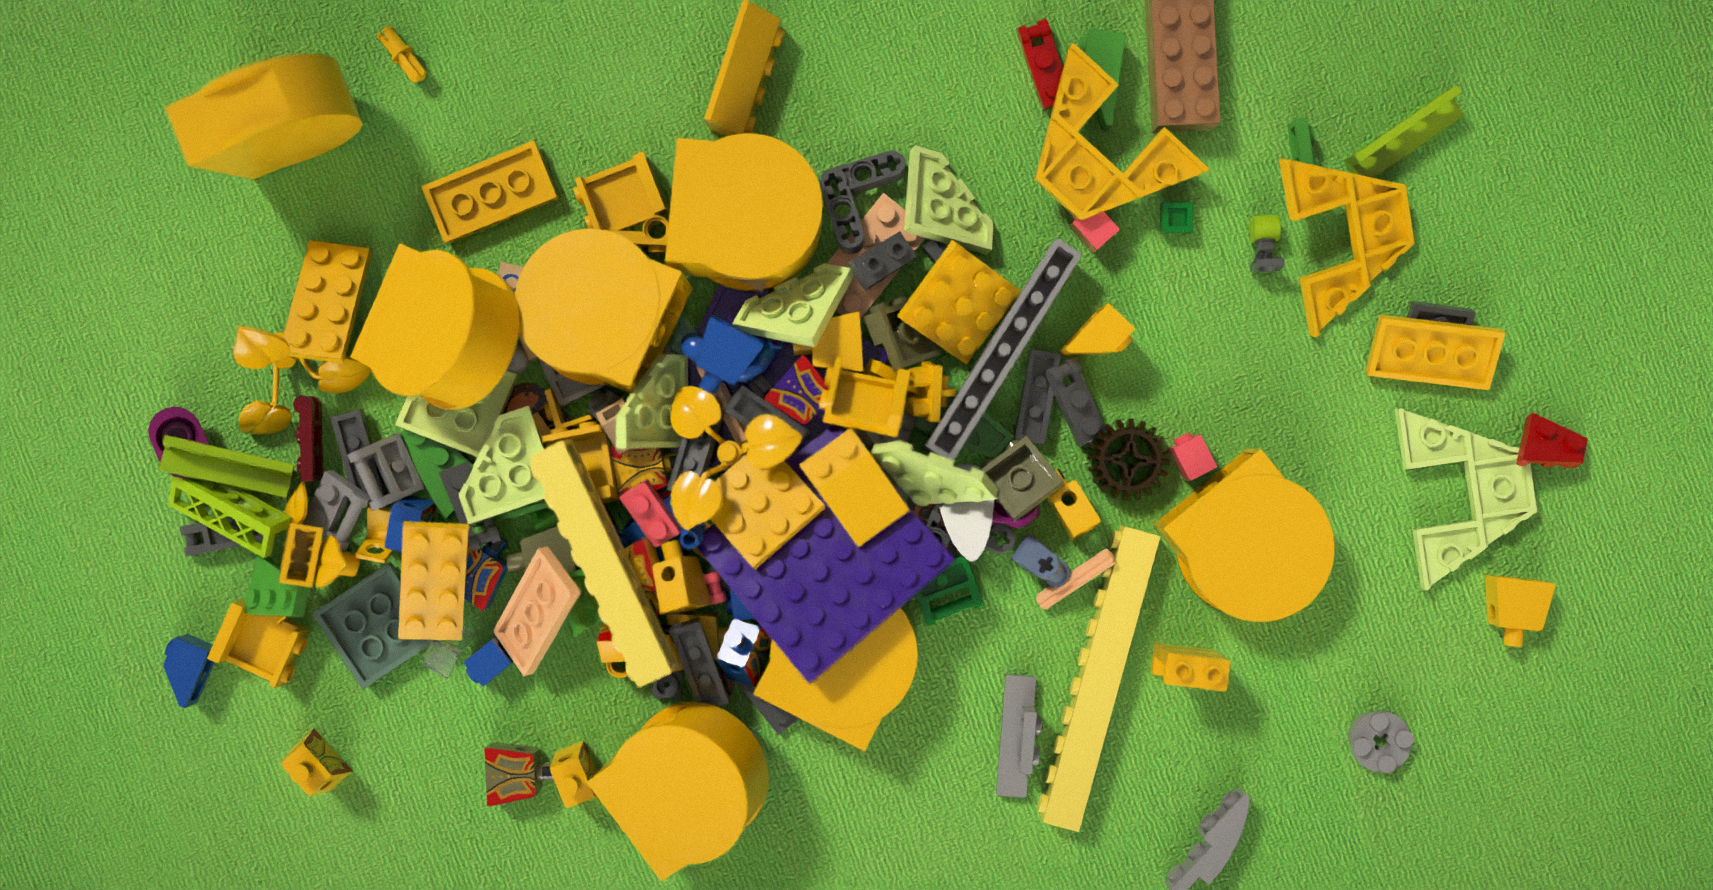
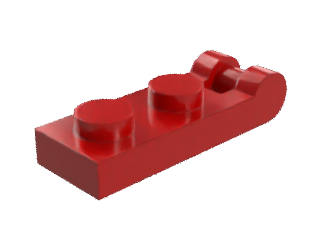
[1016,18,1063,110]

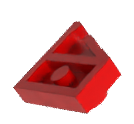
[1516,413,1588,468]

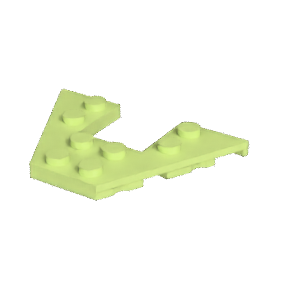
[1394,409,1537,590]

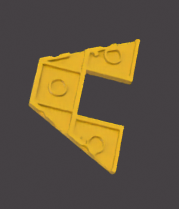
[1034,42,1209,221]
[1279,158,1415,338]

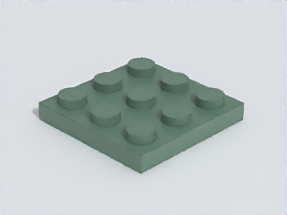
[312,562,437,690]

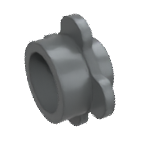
[652,671,683,700]

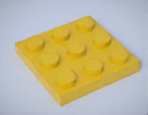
[897,240,1021,365]
[710,454,826,570]

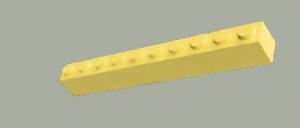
[1037,525,1160,832]

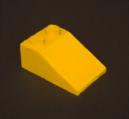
[800,428,910,548]

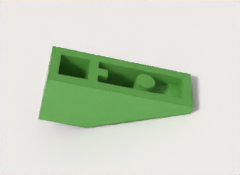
[1078,28,1126,131]

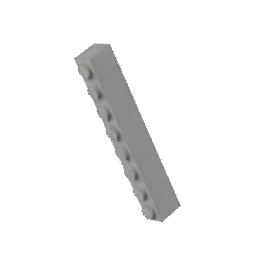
[922,237,1082,460]

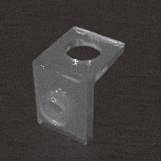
[422,625,476,679]

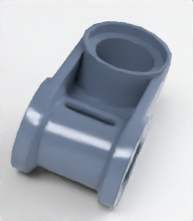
[1011,533,1071,587]

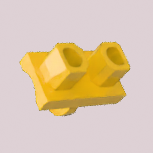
[906,361,957,422]

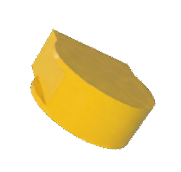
[165,54,362,180]
[665,133,822,292]
[514,228,693,394]
[350,243,519,410]
[1153,449,1335,622]
[753,607,917,751]
[586,702,769,881]

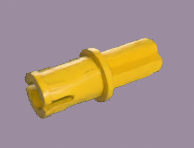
[377,26,427,83]

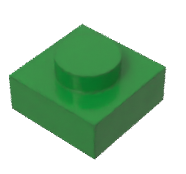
[1160,202,1193,234]

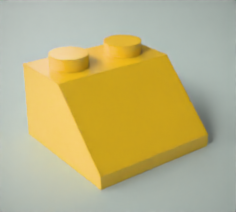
[1058,303,1136,356]

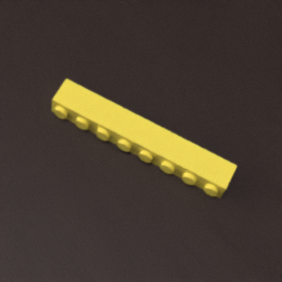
[529,439,680,688]

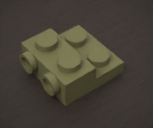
[863,296,942,371]
[980,436,1064,522]

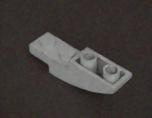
[1164,787,1250,890]

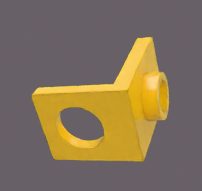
[544,389,596,428]
[355,505,393,564]

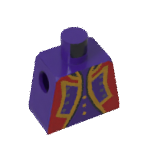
[763,355,832,429]

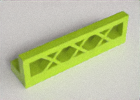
[1344,85,1465,178]
[159,435,295,499]
[168,476,292,558]

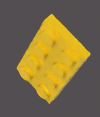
[421,140,559,244]
[283,240,372,364]
[1365,314,1506,390]
[398,521,469,641]

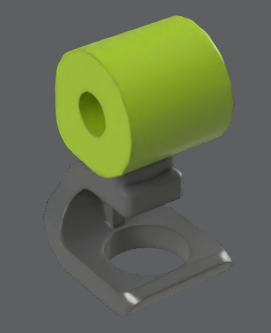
[1249,214,1285,272]

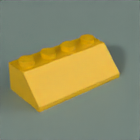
[704,0,785,136]

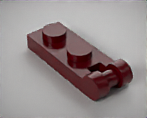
[293,395,323,481]

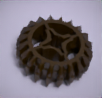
[1086,418,1170,501]

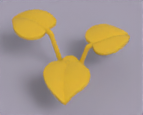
[233,325,372,435]
[670,386,803,530]
[275,481,360,624]

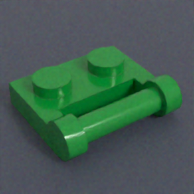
[916,555,984,627]

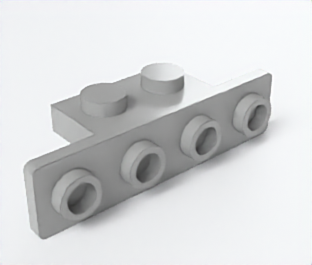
[996,674,1042,798]

